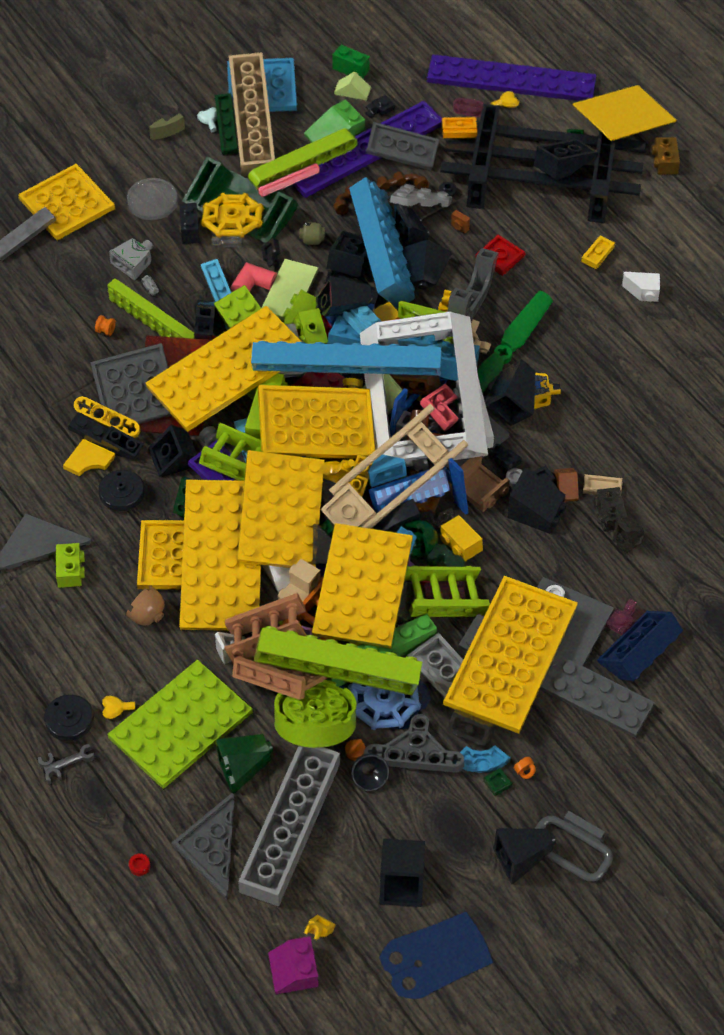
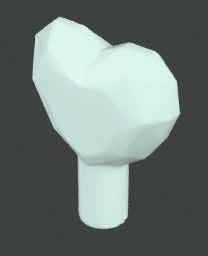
[197,107,217,132]

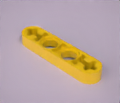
[74,396,141,438]

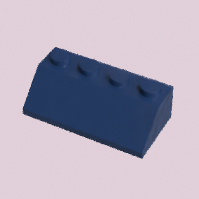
[597,611,683,681]

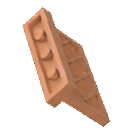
[232,656,327,700]

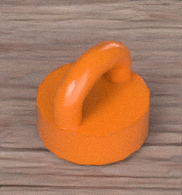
[345,739,366,761]
[514,756,536,779]

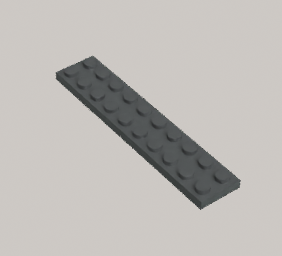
[458,614,655,738]

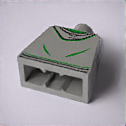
[109,239,153,280]

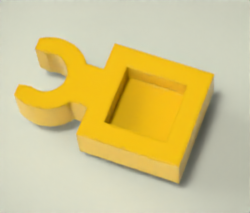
[438,290,452,312]
[304,915,336,939]

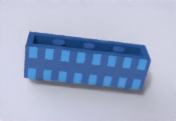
[368,468,450,513]

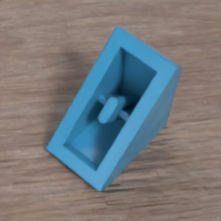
[368,454,407,488]

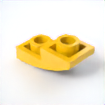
[348,454,373,497]

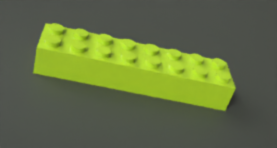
[254,626,422,695]

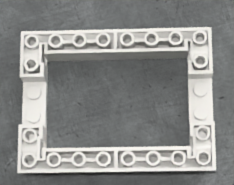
[360,312,488,467]

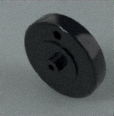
[98,470,145,511]
[44,694,94,741]

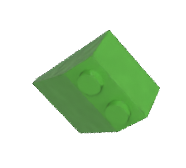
[304,100,365,143]

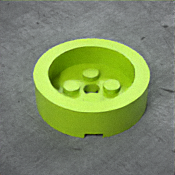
[274,680,356,748]

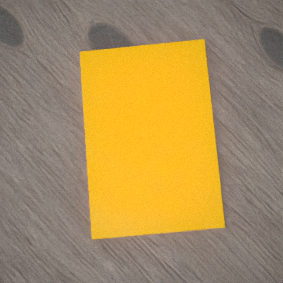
[572,85,677,141]

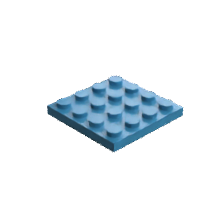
[227,58,297,113]

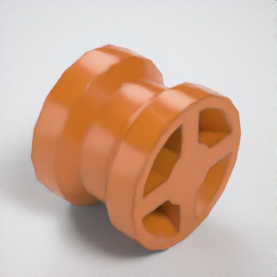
[95,315,116,336]

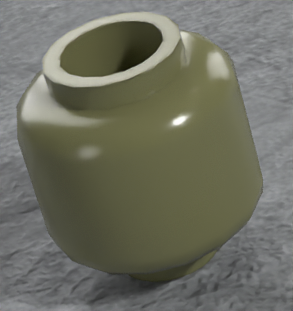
[299,222,325,245]

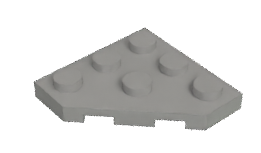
[390,184,452,207]

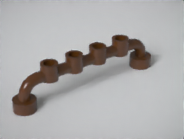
[333,171,429,215]

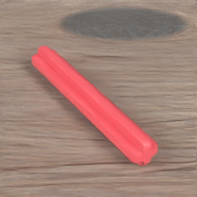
[258,163,320,197]

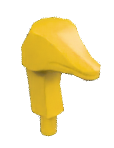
[323,459,355,483]

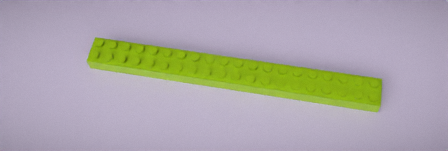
[107,278,257,400]

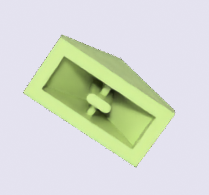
[334,72,371,101]

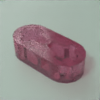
[453,98,484,117]

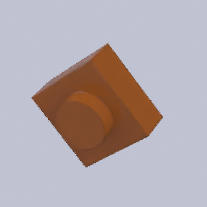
[451,210,470,233]

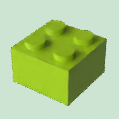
[214,285,261,329]

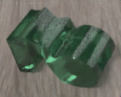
[427,544,465,567]

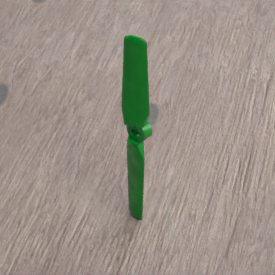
[455,291,553,407]

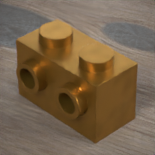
[652,137,680,175]

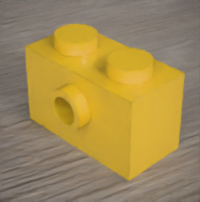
[440,515,483,562]

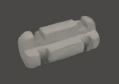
[141,275,159,296]

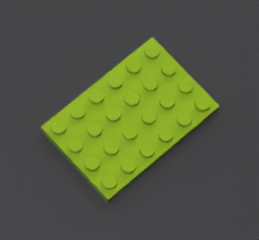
[108,660,253,789]

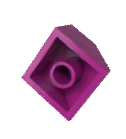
[268,936,318,994]

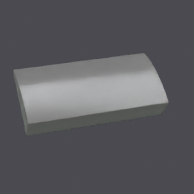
[407,633,463,713]

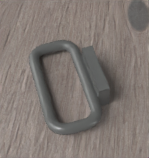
[535,811,613,882]

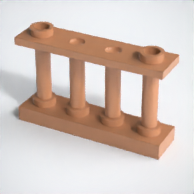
[224,593,306,663]

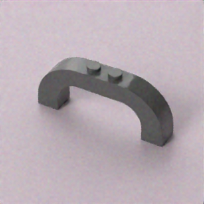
[448,248,498,321]

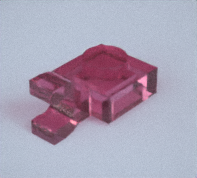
[606,599,637,636]

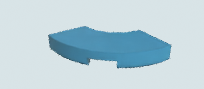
[453,746,510,773]

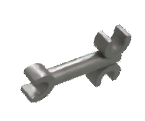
[38,744,95,785]

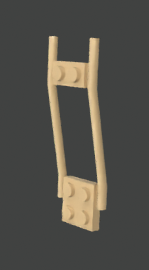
[320,404,468,529]

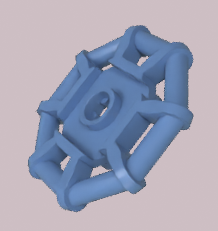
[347,683,421,730]

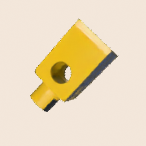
[534,373,561,409]

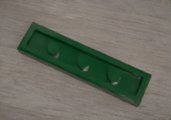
[214,93,239,155]

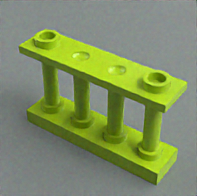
[199,423,261,481]
[405,565,490,617]

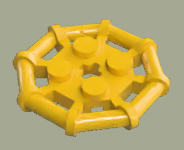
[200,193,264,238]

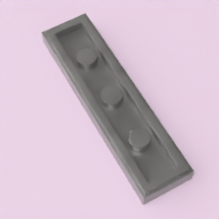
[0,207,56,261]

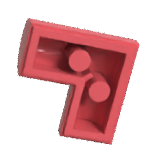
[230,262,277,292]
[420,384,459,431]

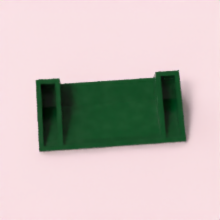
[182,156,299,244]

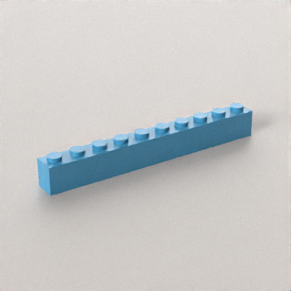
[251,341,442,375]

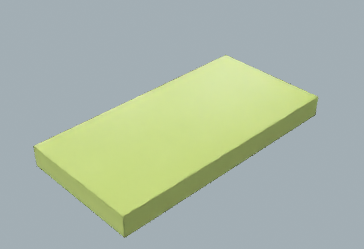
[261,259,318,321]

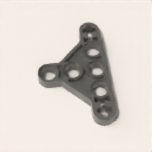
[364,714,464,772]

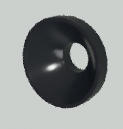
[351,753,389,791]

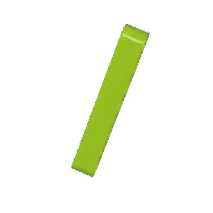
[248,128,358,190]

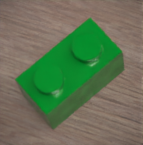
[332,45,370,79]

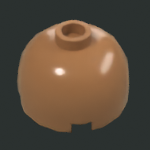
[126,586,164,626]

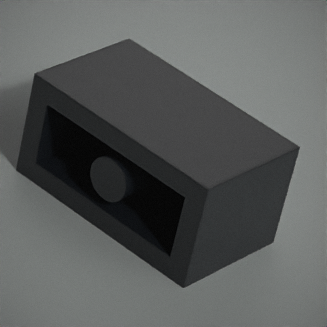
[179,203,200,244]

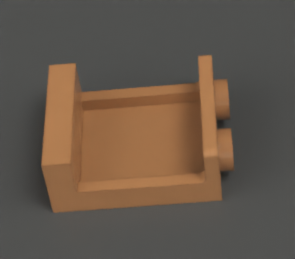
[450,456,510,512]

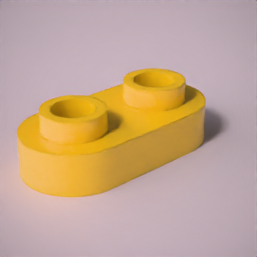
[343,378,363,389]

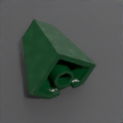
[216,734,273,793]

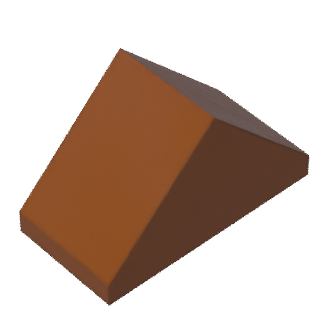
[554,468,579,502]

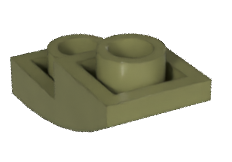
[149,113,185,140]

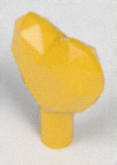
[491,91,520,108]
[102,695,135,719]

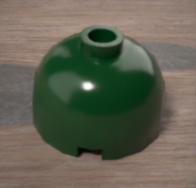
[404,520,438,560]

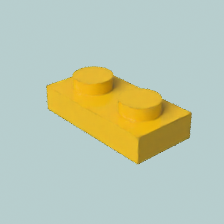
[581,235,615,269]

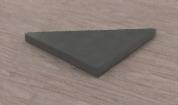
[0,514,91,570]
[172,793,235,899]

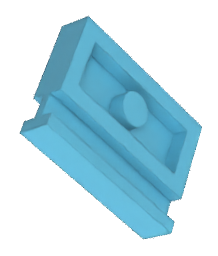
[343,306,382,335]

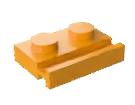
[442,117,477,138]

